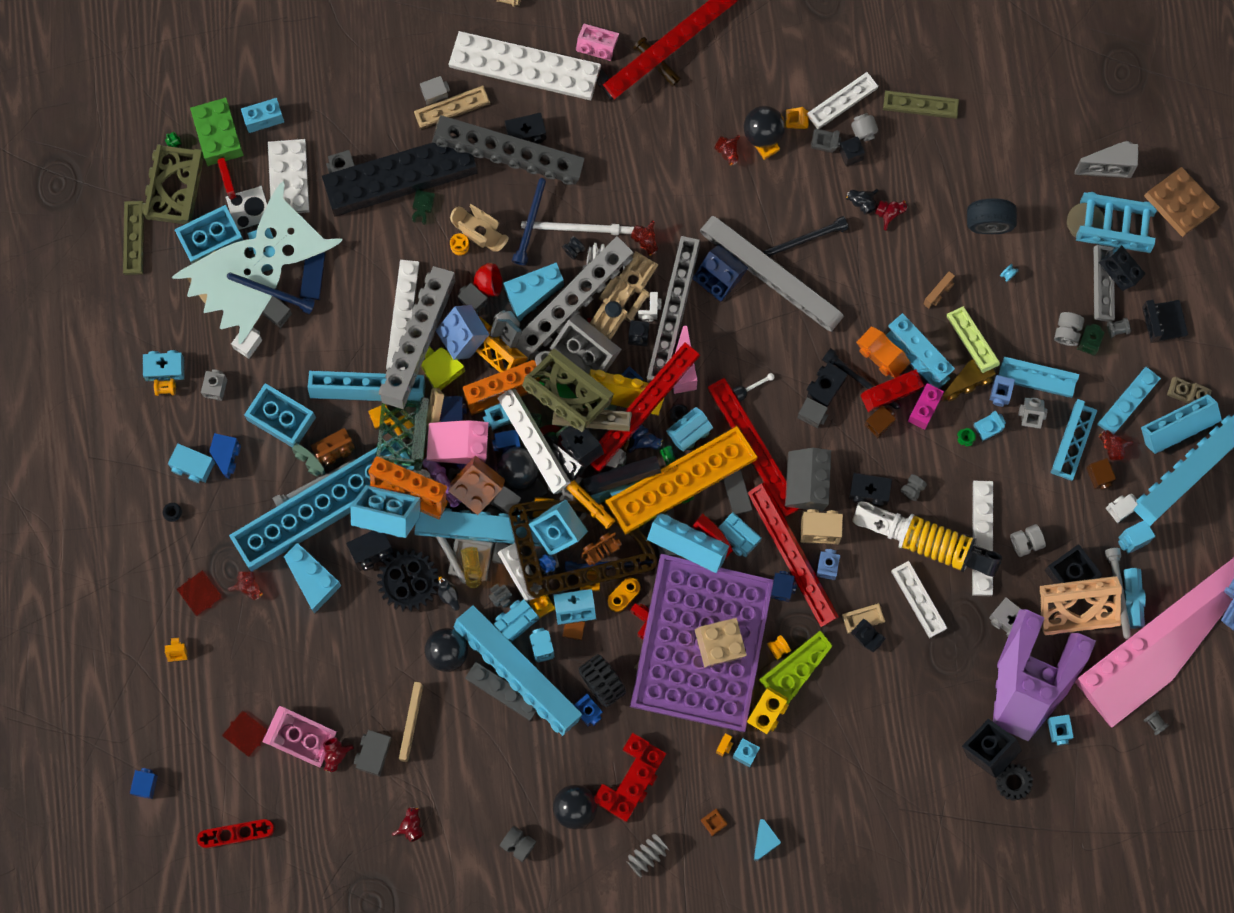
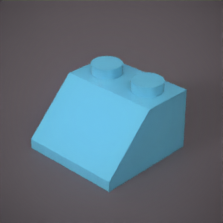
[528,500,588,555]

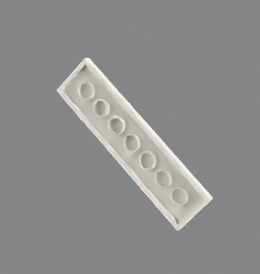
[449,31,601,100]

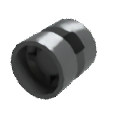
[500,826,537,862]

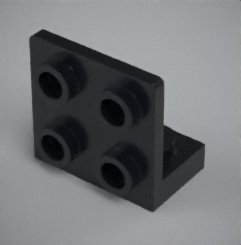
[1142,299,1188,343]

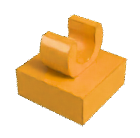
[529,596,555,619]
[165,638,188,662]

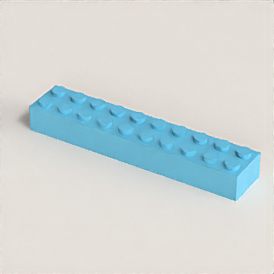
[229,436,416,572]

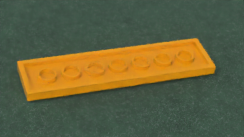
[605,426,757,535]

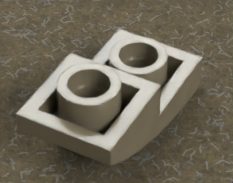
[1167,377,1212,404]

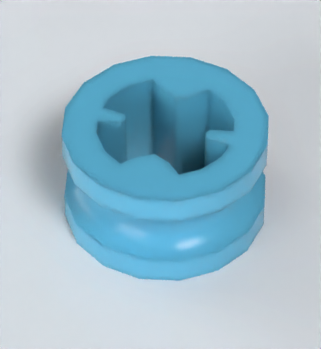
[1000,264,1018,282]

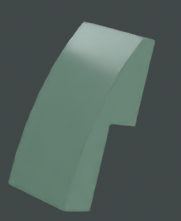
[292,443,326,477]

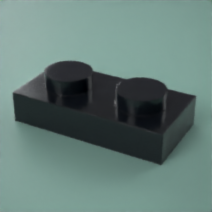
[551,443,585,481]

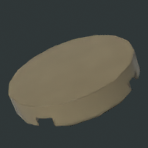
[1066,203,1104,237]

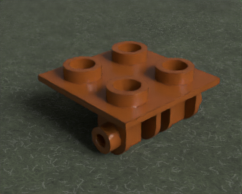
[581,532,622,566]

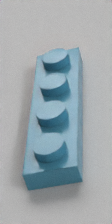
[1098,367,1161,436]

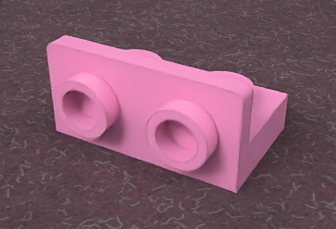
[576,24,619,61]

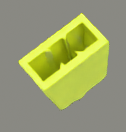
[421,346,465,391]

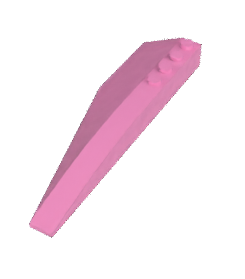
[1075,558,1234,728]

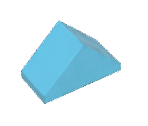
[754,819,781,861]

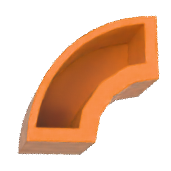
[856,326,911,378]

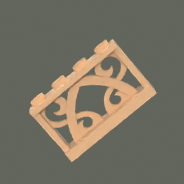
[1040,576,1122,635]

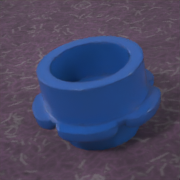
[539,554,556,573]

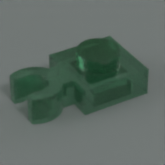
[412,190,435,225]

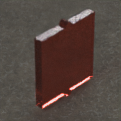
[177,570,222,616]
[222,710,268,757]

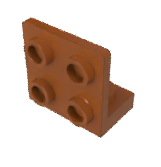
[310,428,355,467]

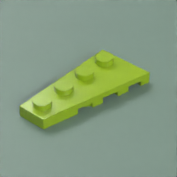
[759,631,832,705]

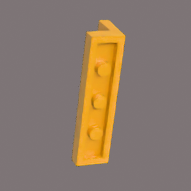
[476,316,528,372]

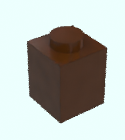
[864,405,896,439]
[1086,458,1116,490]

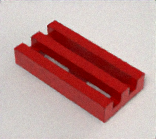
[218,158,236,200]

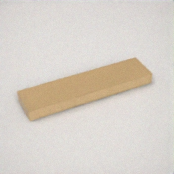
[414,86,490,130]
[399,682,423,762]

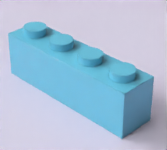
[1141,394,1222,454]
[647,513,729,573]

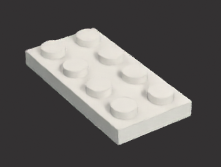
[268,139,309,213]

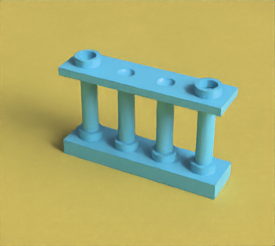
[1076,192,1157,253]
[886,313,955,389]

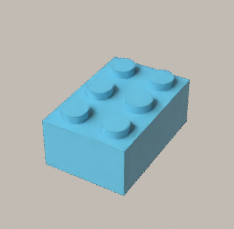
[175,205,243,264]
[244,383,316,448]
[351,485,420,538]

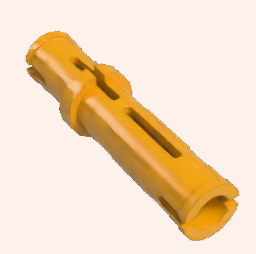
[566,480,615,529]

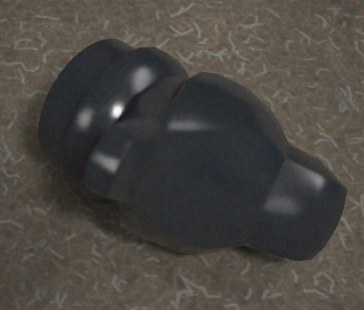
[846,189,879,215]
[438,577,460,611]

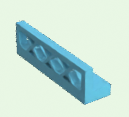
[999,357,1079,398]
[1051,399,1097,481]

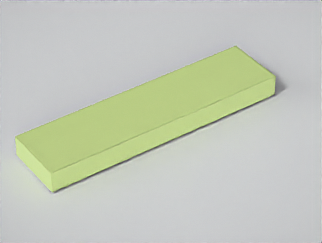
[947,306,1000,373]

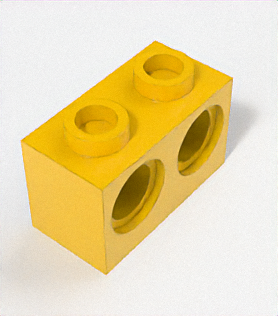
[747,686,789,734]

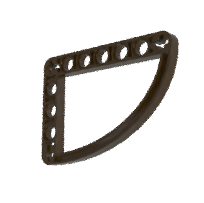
[508,500,657,598]

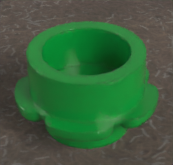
[165,132,182,148]
[957,428,976,447]

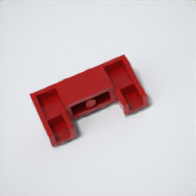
[594,733,666,823]

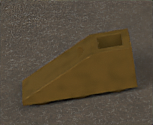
[941,359,996,402]

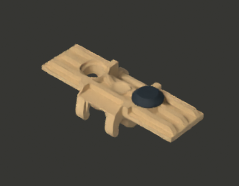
[590,252,658,340]

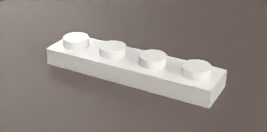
[807,72,878,129]
[891,561,947,639]

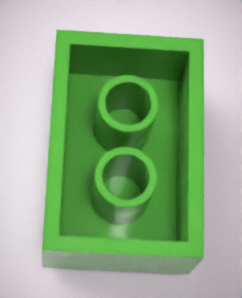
[190,98,244,166]

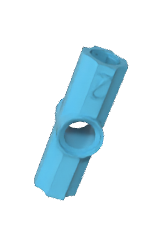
[1123,568,1146,629]

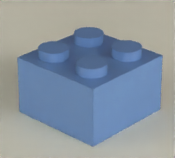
[435,305,490,360]

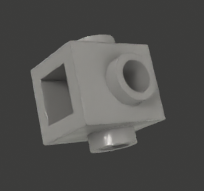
[1019,398,1047,429]

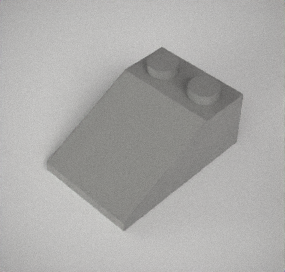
[1075,141,1138,178]

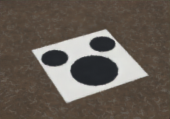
[226,186,267,230]

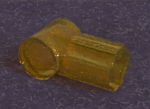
[461,547,482,588]

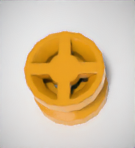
[450,233,469,256]
[767,635,791,660]

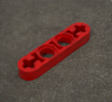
[197,819,274,848]

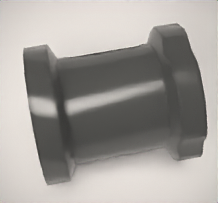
[1107,318,1131,338]
[1144,710,1169,735]

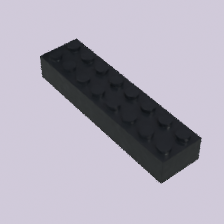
[322,135,478,217]

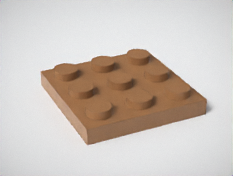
[1144,167,1220,237]

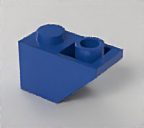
[209,433,241,479]

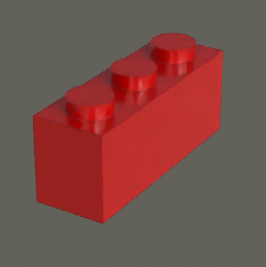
[860,369,924,412]

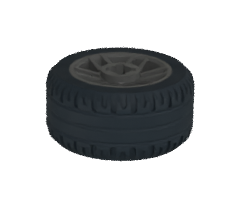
[967,199,1017,234]

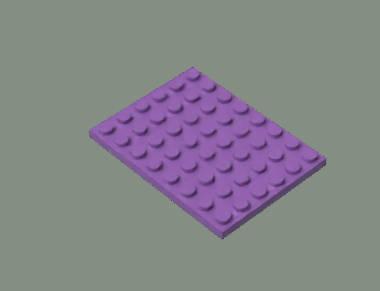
[630,554,774,732]

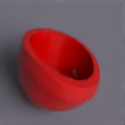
[473,263,503,296]

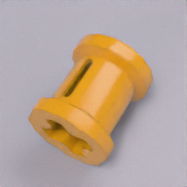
[154,378,176,396]

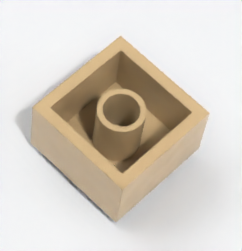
[800,509,843,545]
[695,618,747,668]

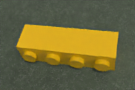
[585,369,664,415]

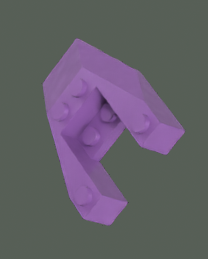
[993,610,1096,741]

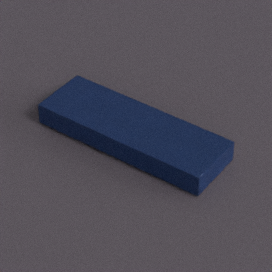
[300,251,326,300]

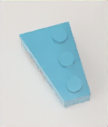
[504,263,564,322]

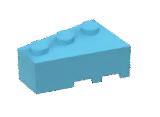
[284,543,341,614]

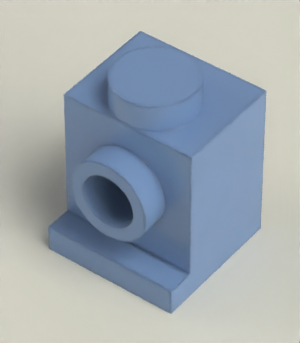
[989,375,1015,407]
[816,549,840,580]

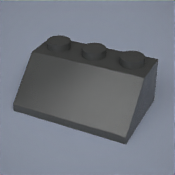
[785,448,831,512]

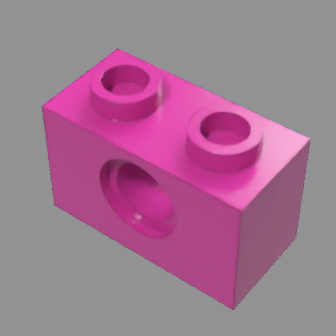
[908,383,944,430]

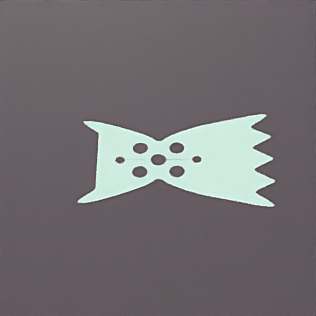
[172,181,342,344]

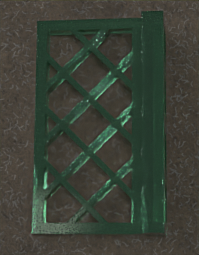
[376,398,429,471]

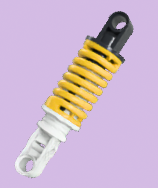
[852,502,1002,577]

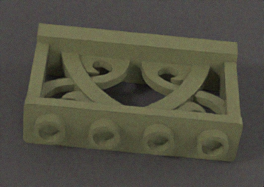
[142,144,204,225]
[523,348,614,432]

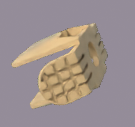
[450,204,509,252]

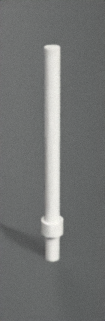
[521,221,634,235]

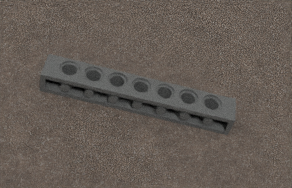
[432,115,584,185]

